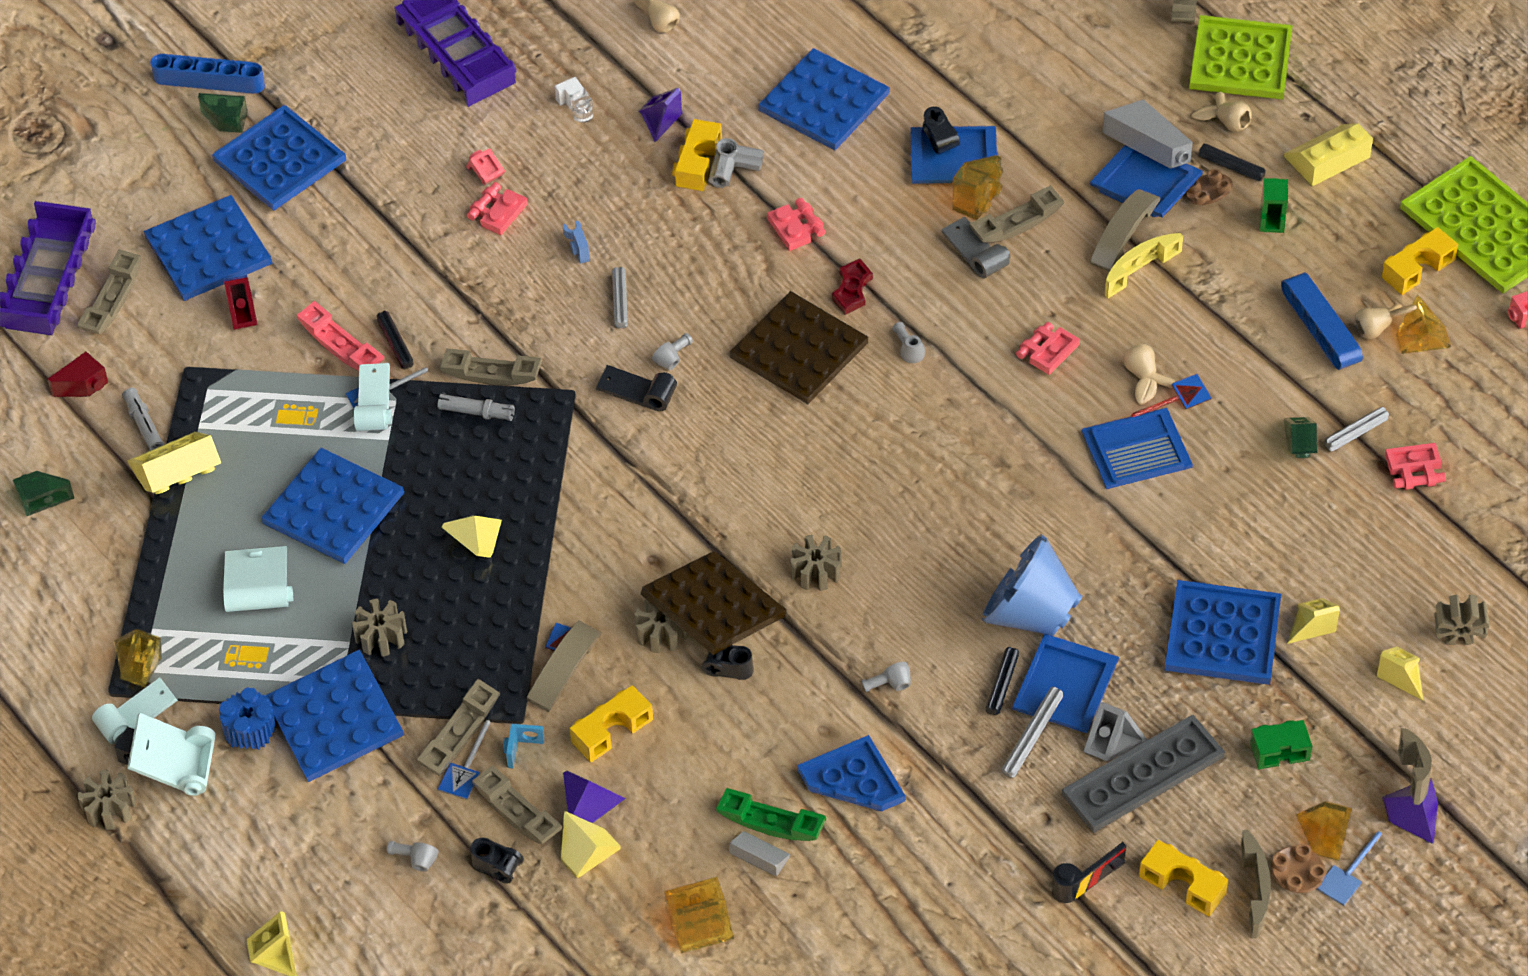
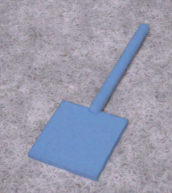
[1317,831,1381,906]

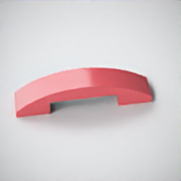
[297,301,384,371]

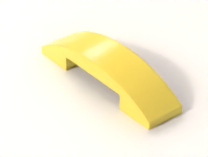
[1105,233,1183,298]

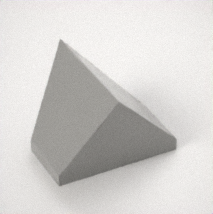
[1084,702,1147,761]

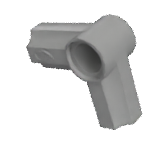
[709,138,764,189]

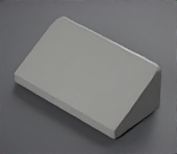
[729,831,790,877]

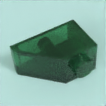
[198,93,248,133]
[1284,417,1317,458]
[13,471,74,516]

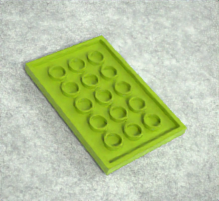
[1400,156,1528,294]

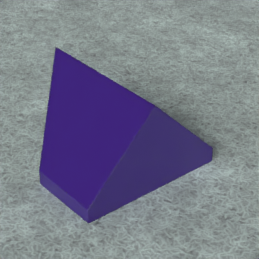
[639,88,682,142]
[563,770,626,823]
[1382,778,1438,844]

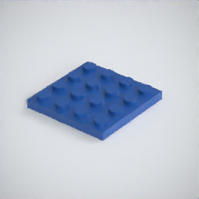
[758,48,890,151]
[212,104,347,211]
[144,195,272,301]
[261,448,404,564]
[1165,580,1281,685]
[265,650,404,782]

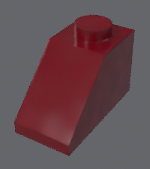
[223,275,258,330]
[47,351,109,397]

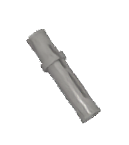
[122,388,164,451]
[438,394,515,421]

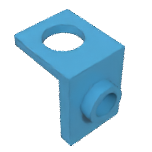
[503,724,545,768]

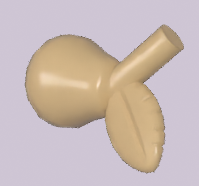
[634,0,680,33]
[1191,92,1252,132]
[1355,304,1417,340]
[1123,344,1176,405]

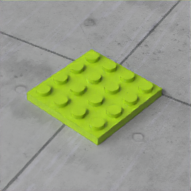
[1189,15,1293,100]

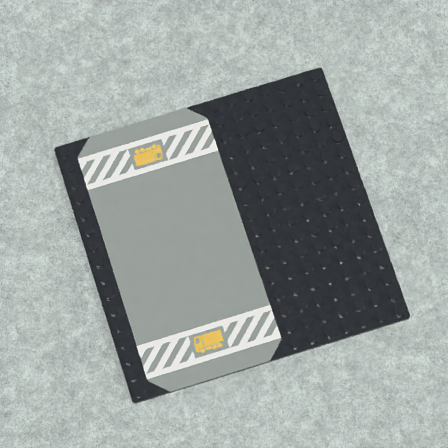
[108,367,576,724]

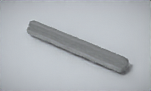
[1002,687,1063,778]

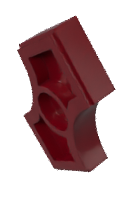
[832,258,873,315]

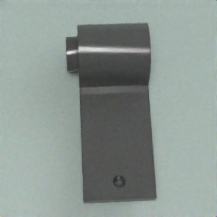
[941,216,1010,279]

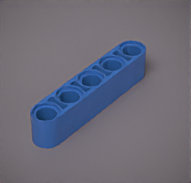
[150,54,265,94]
[1281,272,1363,370]

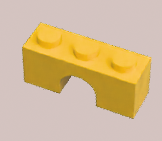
[672,119,722,191]
[1382,227,1458,295]
[570,685,653,763]
[1139,840,1229,917]

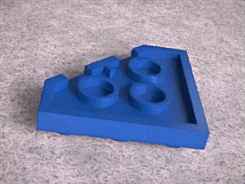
[797,735,906,812]

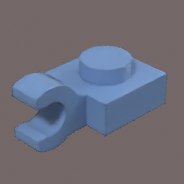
[563,221,590,264]

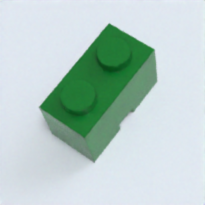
[1260,178,1288,233]
[1250,720,1313,770]

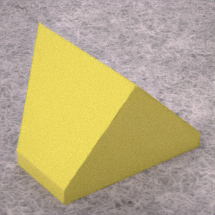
[442,516,502,557]
[1287,598,1340,644]
[1377,646,1423,700]
[561,811,621,879]
[247,911,297,976]

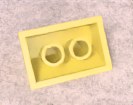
[1284,123,1373,186]
[127,432,221,494]

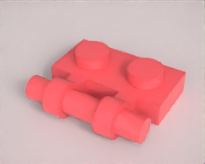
[467,182,528,235]
[767,198,826,251]
[1016,322,1080,375]
[1385,443,1446,490]

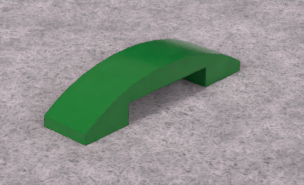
[716,788,826,841]

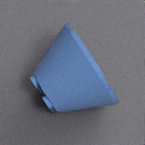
[981,534,1082,636]

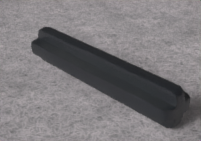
[1199,143,1266,181]
[376,310,414,369]
[986,647,1019,716]

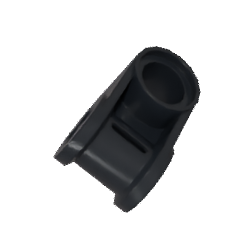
[923,106,960,154]
[701,645,754,680]
[470,837,524,884]

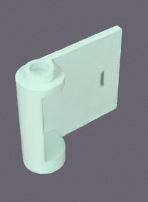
[223,546,293,612]
[127,713,216,796]

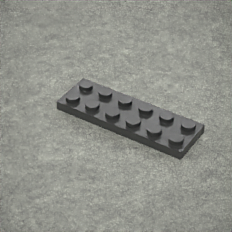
[1062,714,1225,833]

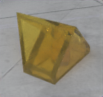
[1396,294,1451,354]
[114,629,162,687]
[1296,801,1352,861]

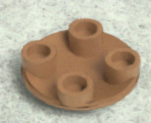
[1186,169,1233,205]
[1271,843,1326,893]

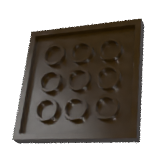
[730,291,868,404]
[640,551,787,655]

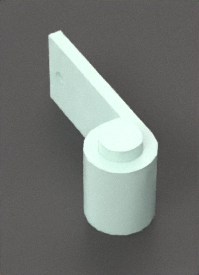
[354,363,392,431]
[92,678,178,744]

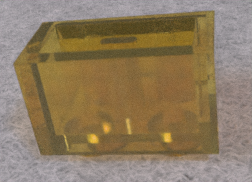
[952,155,1003,220]
[664,877,734,953]

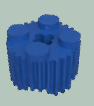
[219,687,276,750]

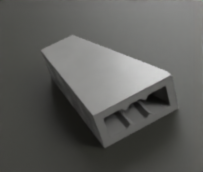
[1102,99,1193,169]

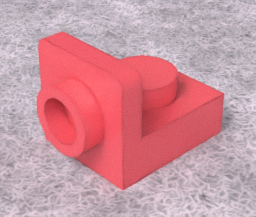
[466,148,505,185]
[1508,291,1528,329]

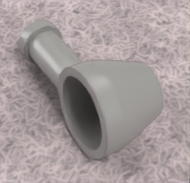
[892,322,925,363]
[652,333,693,370]
[861,662,911,692]
[387,841,439,872]

